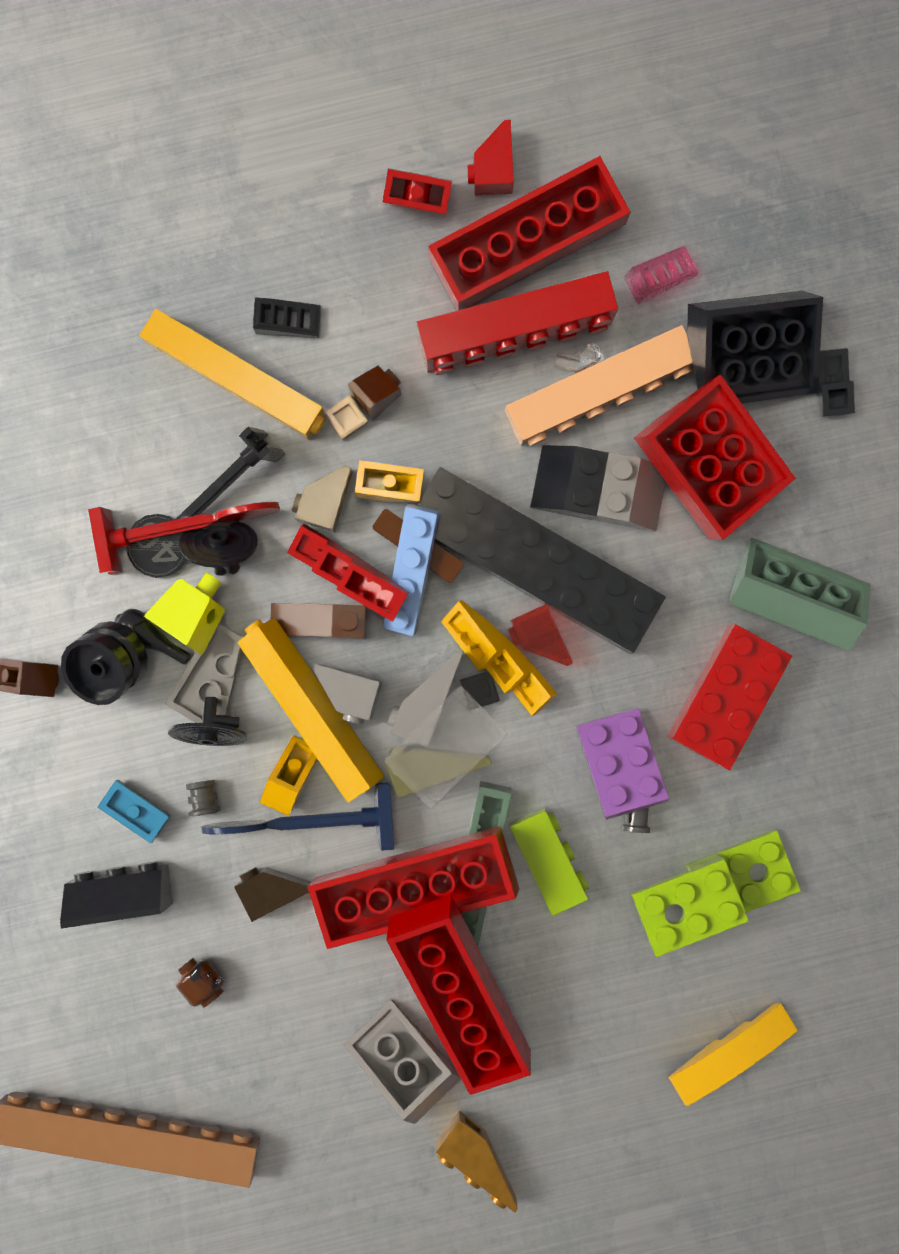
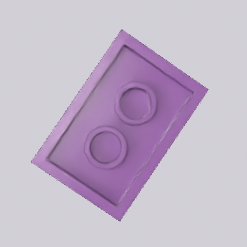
[577,708,669,820]

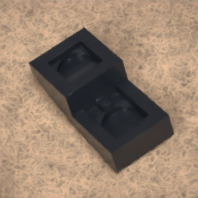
[817,348,855,417]

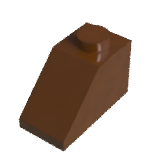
[348,365,401,420]
[0,658,59,697]

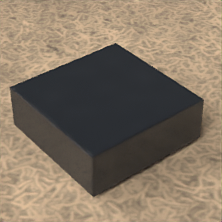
[460,671,500,711]

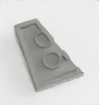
[164,623,243,723]

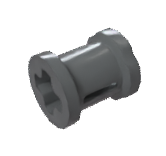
[621,807,650,833]

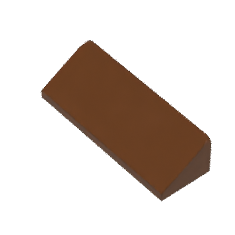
[372,509,464,583]

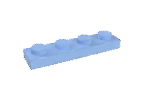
[383,504,440,636]

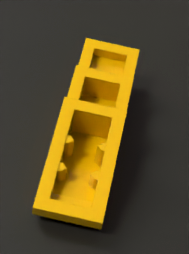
[441,600,557,716]
[668,1003,798,1106]

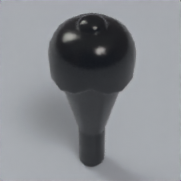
[115,609,191,665]

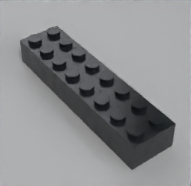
[417,467,666,654]

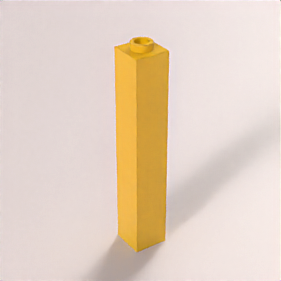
[139,308,326,440]
[237,618,385,803]

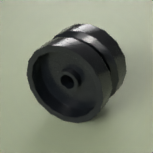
[61,621,148,705]

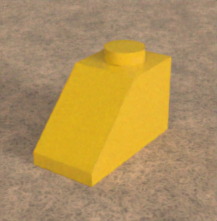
[355,460,424,503]
[259,735,317,816]

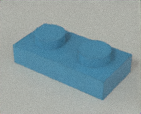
[97,779,171,844]

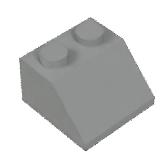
[593,452,666,532]
[314,664,382,725]

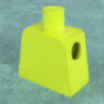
[144,572,225,656]

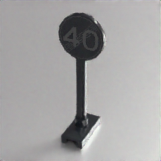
[126,426,285,578]

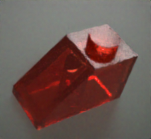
[507,604,573,666]

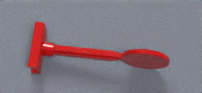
[88,502,280,575]

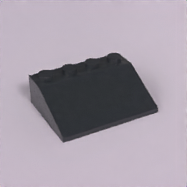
[687,291,823,403]

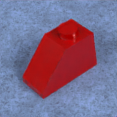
[467,119,514,195]

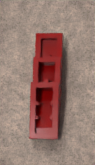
[287,524,409,622]

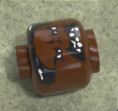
[176,958,224,1008]

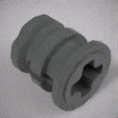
[186,780,221,816]

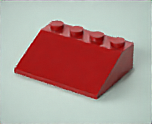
[634,375,796,540]

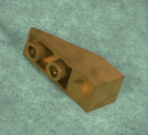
[436,1111,518,1213]

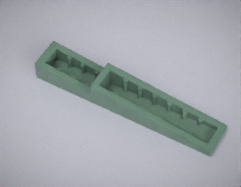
[461,781,511,946]

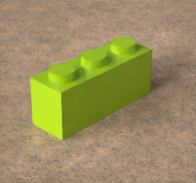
[509,808,589,916]

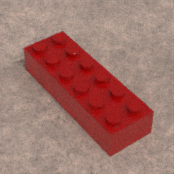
[428,156,631,311]
[417,271,618,375]
[307,826,520,949]
[386,895,531,1095]

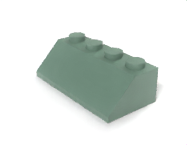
[729,537,870,651]

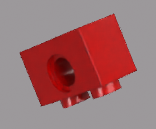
[382,168,452,215]

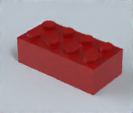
[667,624,792,770]

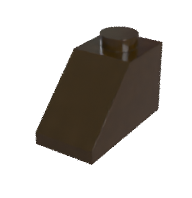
[234,867,311,922]

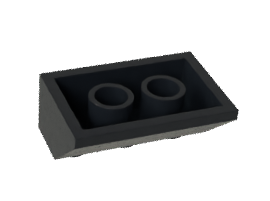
[60,861,173,929]

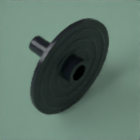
[179,521,258,576]
[168,697,247,746]

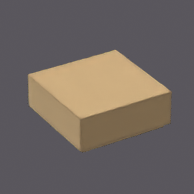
[324,395,369,440]

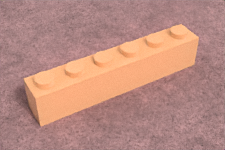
[505,325,693,447]

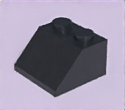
[530,445,609,520]

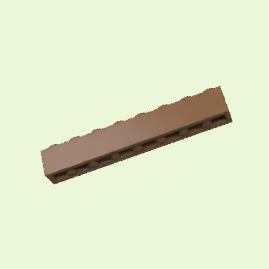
[0,1092,260,1188]

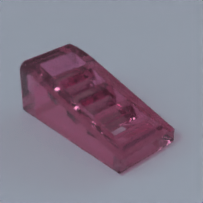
[625,245,699,304]

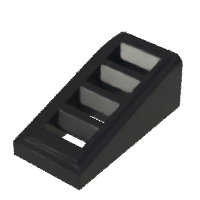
[253,297,321,338]

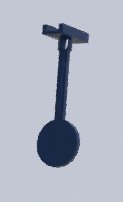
[201,782,394,851]

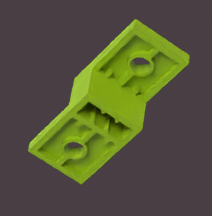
[630,829,801,957]

